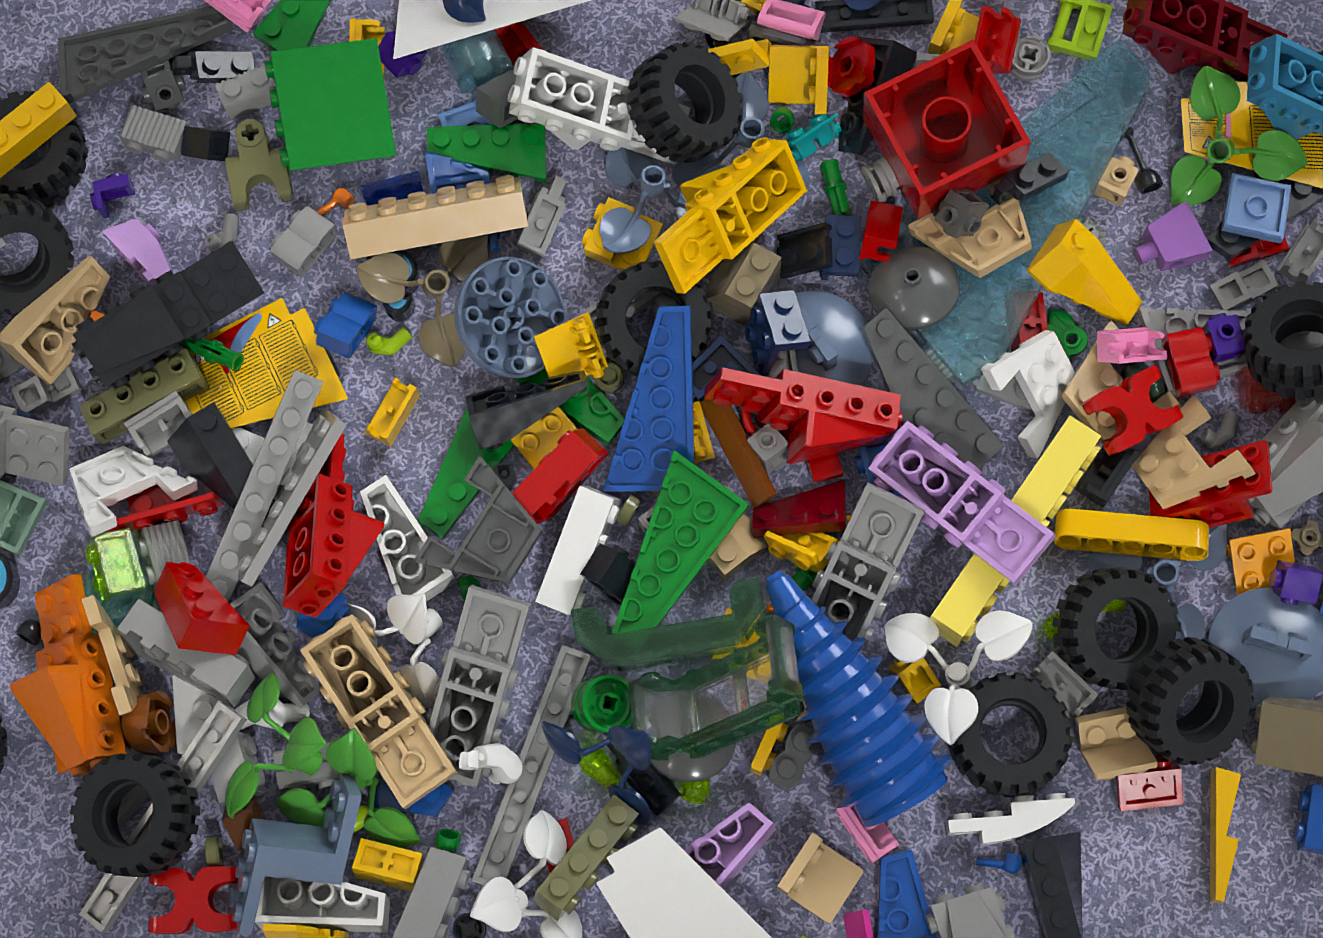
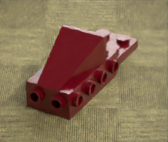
[1122,0,1288,81]

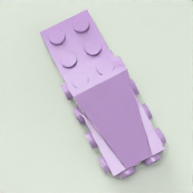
[868,420,1056,585]

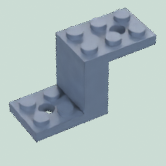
[229,773,362,935]

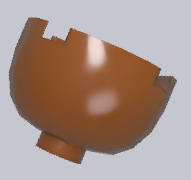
[120,691,176,755]

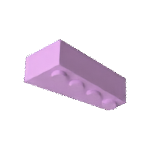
[684,803,776,890]

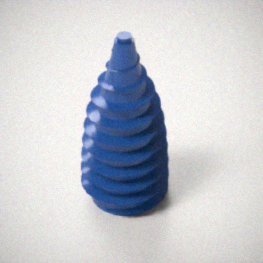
[765,569,952,827]

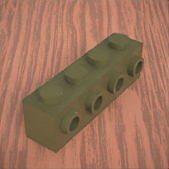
[79,348,210,445]
[532,795,639,922]

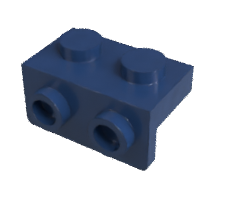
[818,215,861,280]

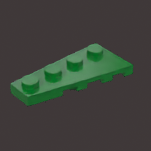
[427,124,546,183]

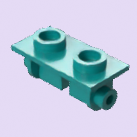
[786,113,841,161]

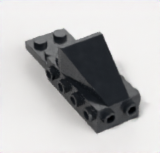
[71,241,265,389]

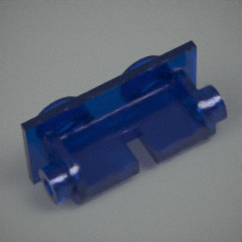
[361,171,424,206]

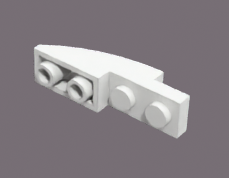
[946,793,1075,846]

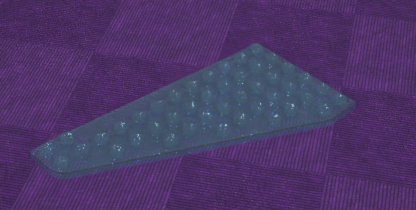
[859,39,1150,388]

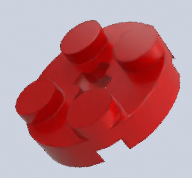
[828,37,875,97]

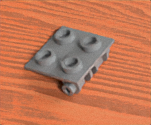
[675,0,750,41]

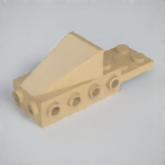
[300,614,458,809]

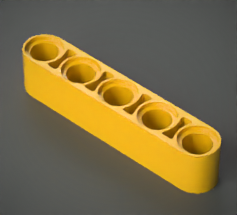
[1054,509,1209,561]

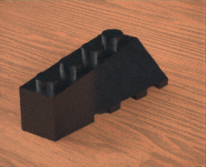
[1019,832,1083,938]

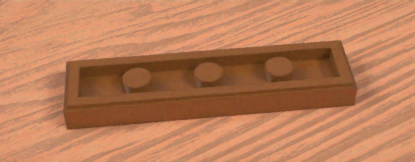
[700,399,777,508]

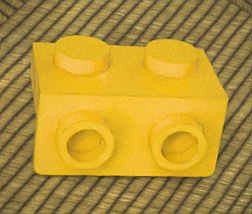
[708,39,771,75]
[764,531,839,573]

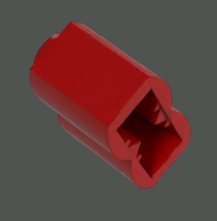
[1162,327,1220,397]

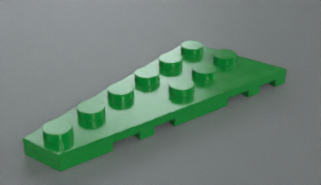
[611,450,749,655]

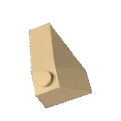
[652,491,769,582]

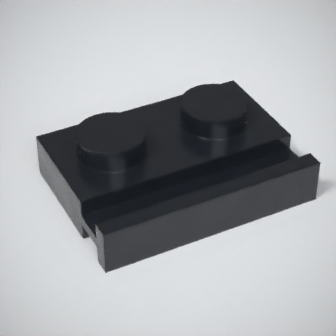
[777,222,833,278]

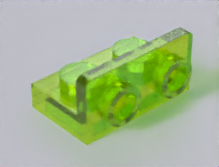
[85,528,146,602]

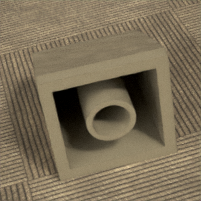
[705,243,781,326]
[1252,696,1323,777]

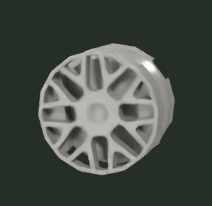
[1010,35,1050,81]
[861,157,901,203]

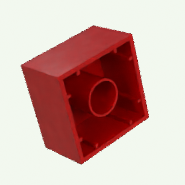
[863,40,1031,219]

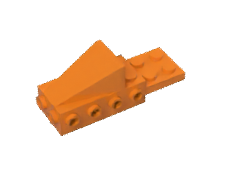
[9,574,126,777]

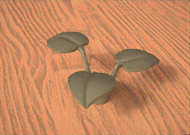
[356,234,488,367]

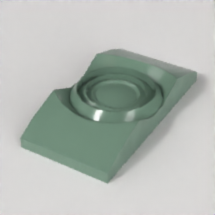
[0,480,48,556]

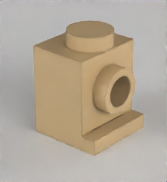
[1094,156,1139,207]

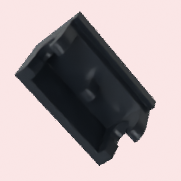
[1075,446,1140,508]

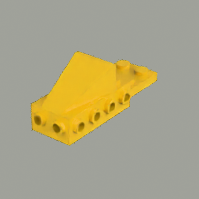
[653,137,807,294]

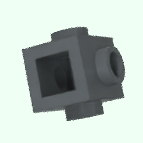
[141,60,186,111]
[934,189,989,238]

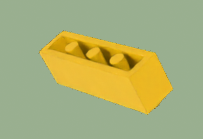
[0,82,77,178]

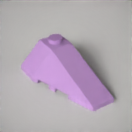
[103,219,174,287]

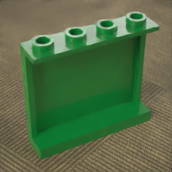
[264,38,396,174]

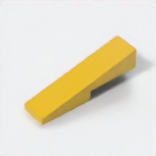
[1210,767,1241,904]

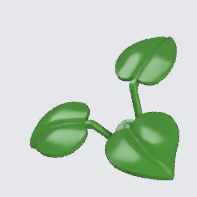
[1171,66,1307,205]
[225,672,327,819]
[276,728,421,848]

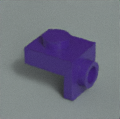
[90,173,135,218]

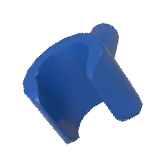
[487,232,500,253]
[976,852,1023,874]

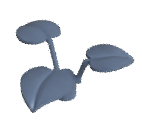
[671,71,810,187]
[600,147,687,254]
[1086,524,1227,640]

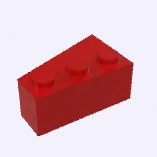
[512,428,609,524]
[154,562,250,655]

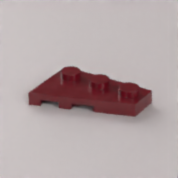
[752,479,846,538]

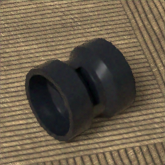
[453,913,487,938]

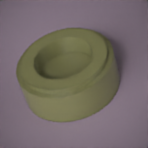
[594,362,624,393]
[616,494,641,526]
[205,835,223,867]

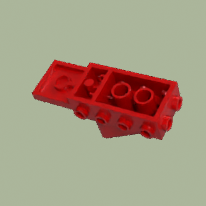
[704,367,903,464]
[282,434,384,618]

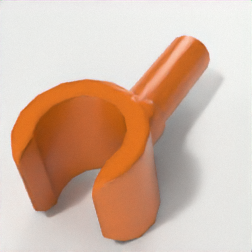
[315,188,355,216]

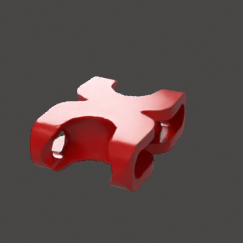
[1081,365,1184,456]
[148,866,238,934]

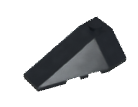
[838,37,917,156]

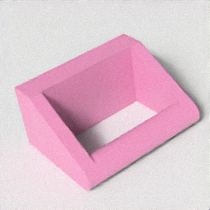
[757,0,826,41]

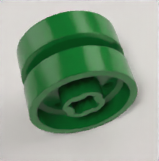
[571,674,637,733]

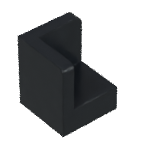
[181,126,230,161]

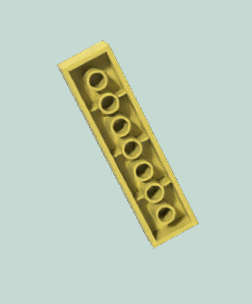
[930,416,1101,647]

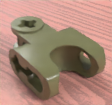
[225,119,294,211]

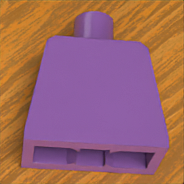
[1133,201,1212,271]

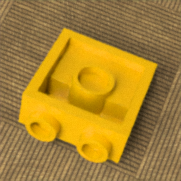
[581,197,663,271]

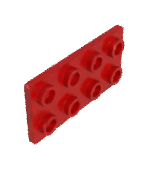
[1149,440,1273,528]
[99,477,224,541]

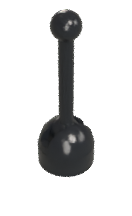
[1122,127,1163,194]

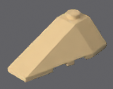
[0,256,110,385]

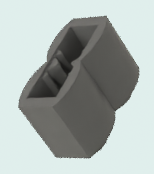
[769,723,819,793]

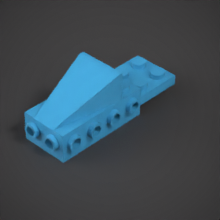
[1246,34,1323,140]

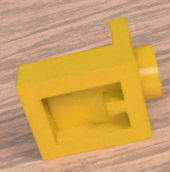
[888,657,942,704]

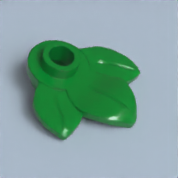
[1047,310,1088,359]

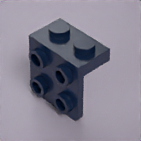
[744,290,811,376]

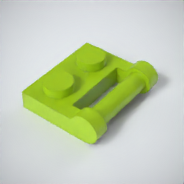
[1046,0,1113,62]

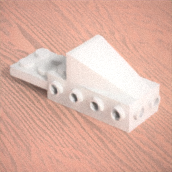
[508,47,690,165]

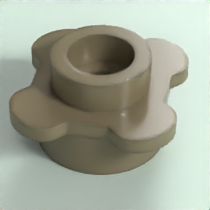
[1291,520,1323,556]

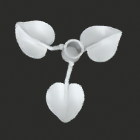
[347,594,443,708]
[884,610,1033,745]
[470,810,582,938]

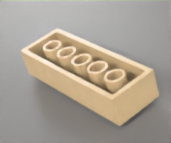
[343,175,528,260]

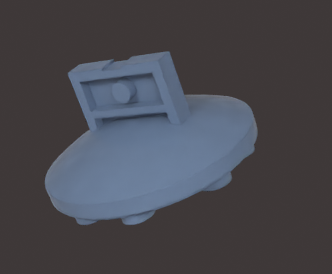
[454,257,567,379]
[756,291,873,386]
[1207,588,1323,710]

